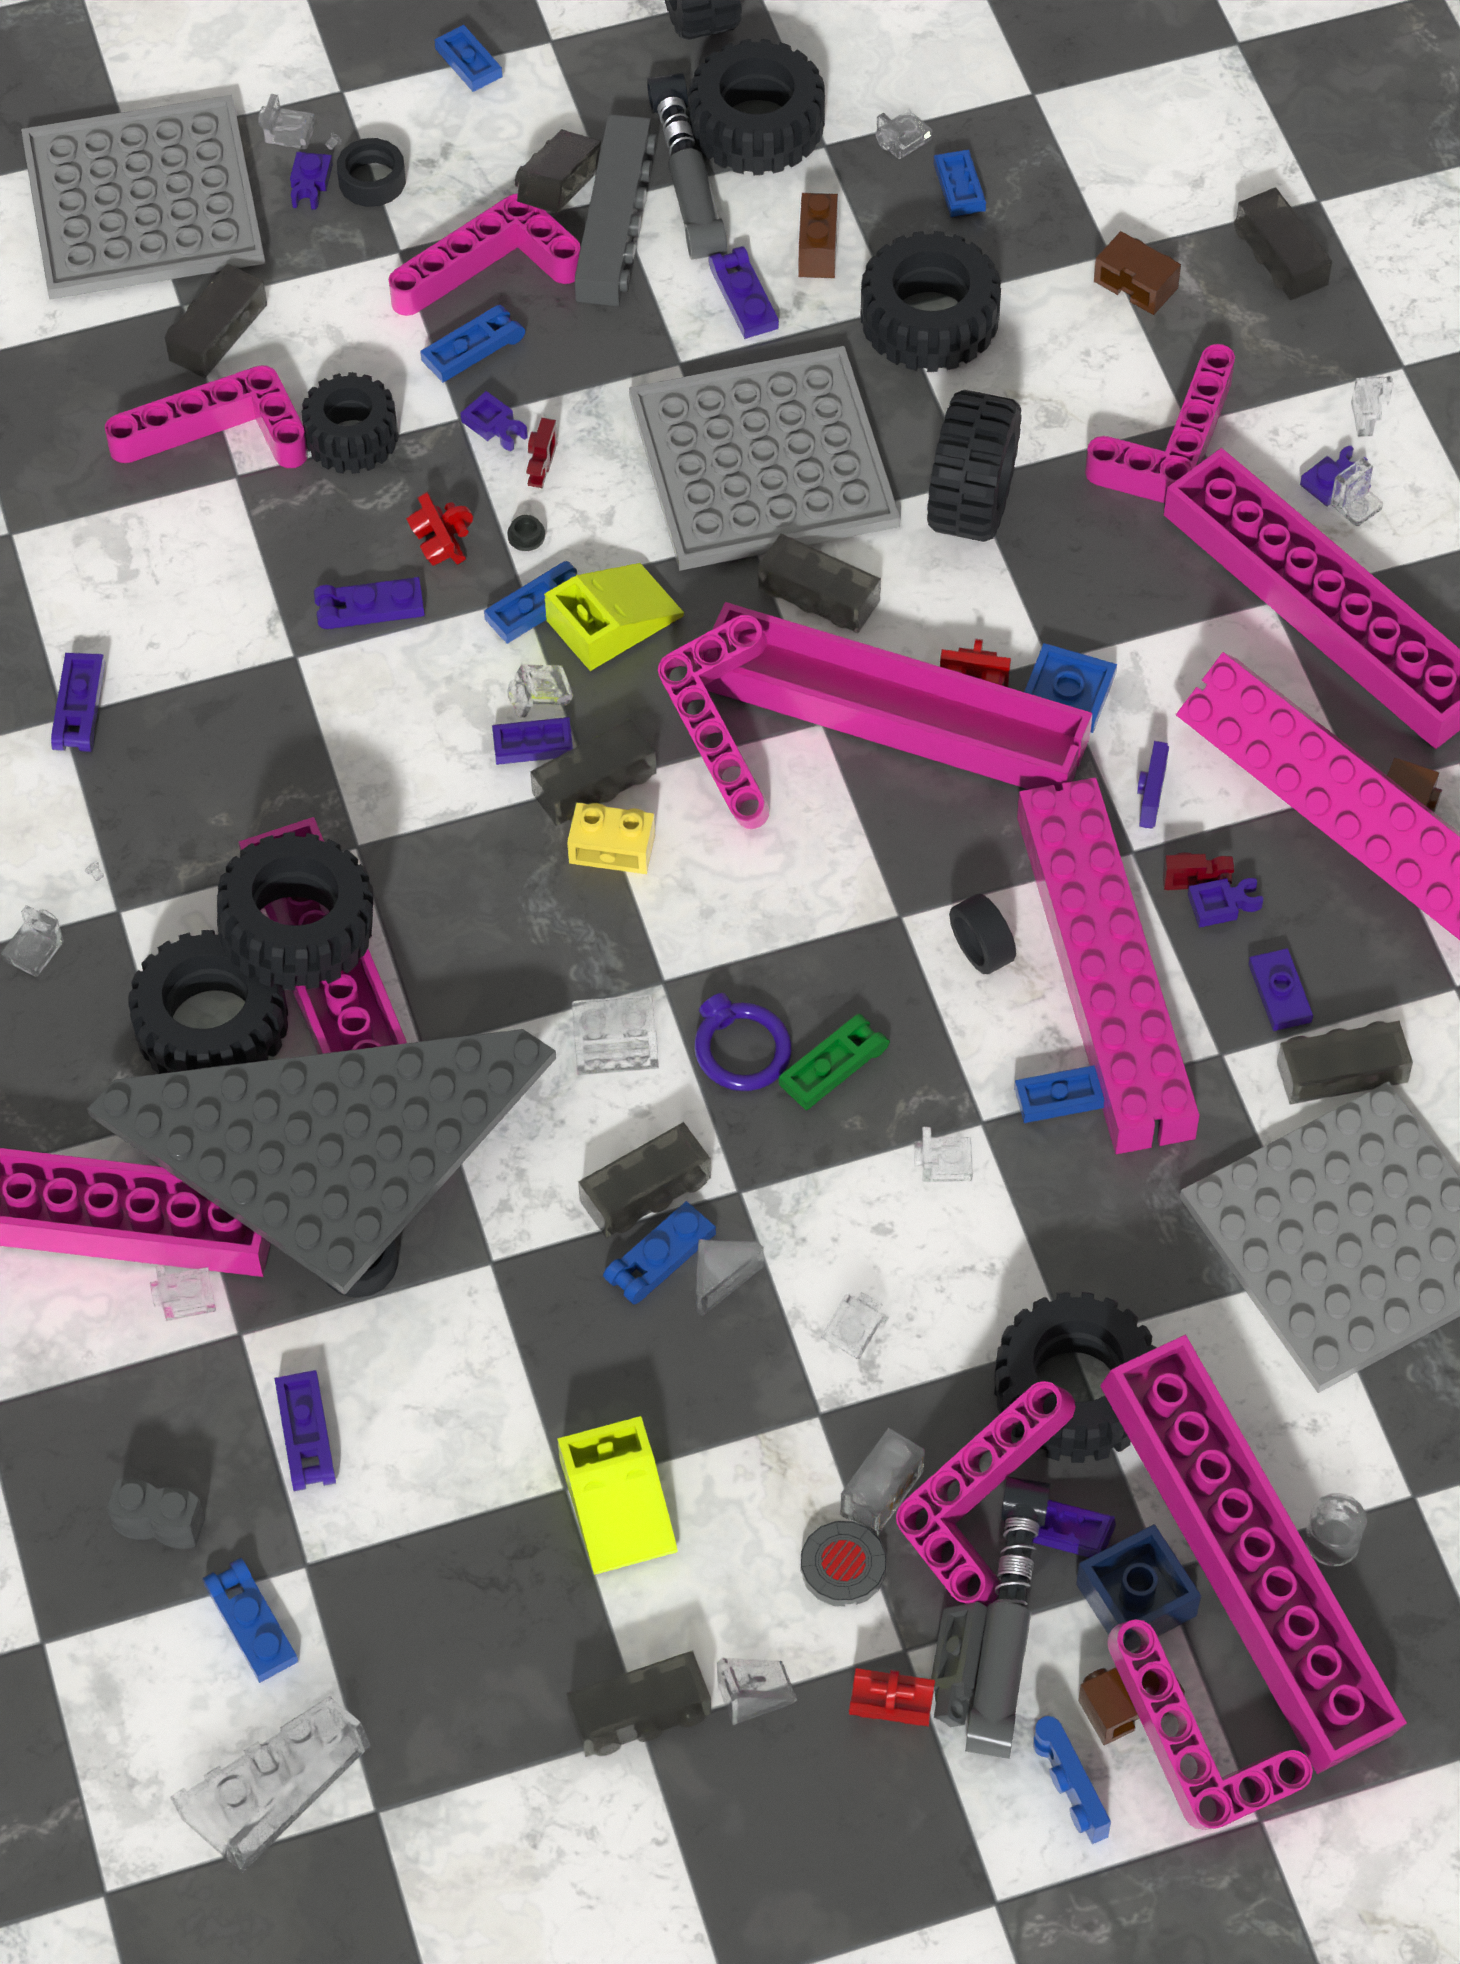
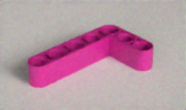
[388,193,580,316]
[1085,344,1235,503]
[104,365,308,468]
[658,615,770,829]
[896,1381,1075,1607]
[1107,1619,1313,1830]

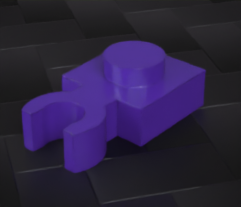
[290,152,333,210]
[460,391,528,451]
[1300,445,1368,507]
[1188,878,1264,928]

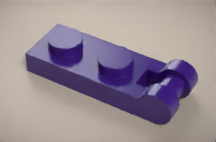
[708,246,779,339]
[314,577,425,629]
[51,653,105,752]
[274,1370,336,1492]

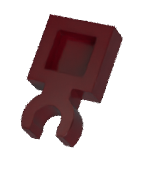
[526,417,558,488]
[1163,852,1234,890]

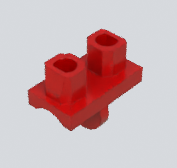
[406,492,473,566]
[940,638,1011,687]
[849,1668,935,1726]

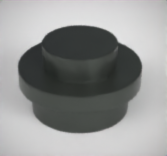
[507,515,545,551]

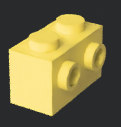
[567,803,655,874]

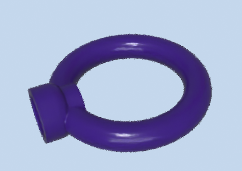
[694,993,792,1091]

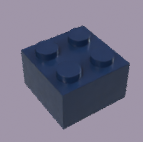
[1076,1524,1201,1651]

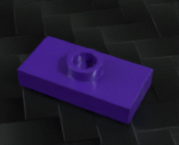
[492,717,574,765]
[1137,741,1169,829]
[1248,948,1313,1031]
[1033,1500,1116,1558]

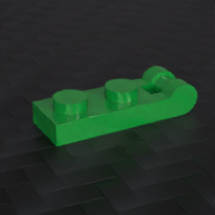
[779,1014,890,1111]

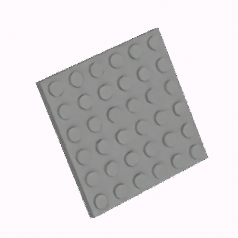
[21,95,265,299]
[629,346,900,571]
[1179,1082,1460,1393]

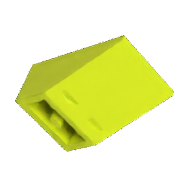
[544,563,684,671]
[557,1416,678,1575]

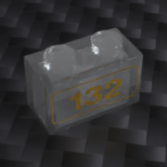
[840,1428,925,1536]

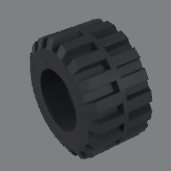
[301,372,398,474]

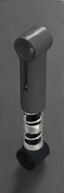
[647,72,727,260]
[965,1476,1051,1759]

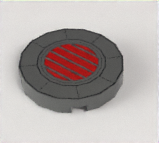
[800,1521,887,1606]

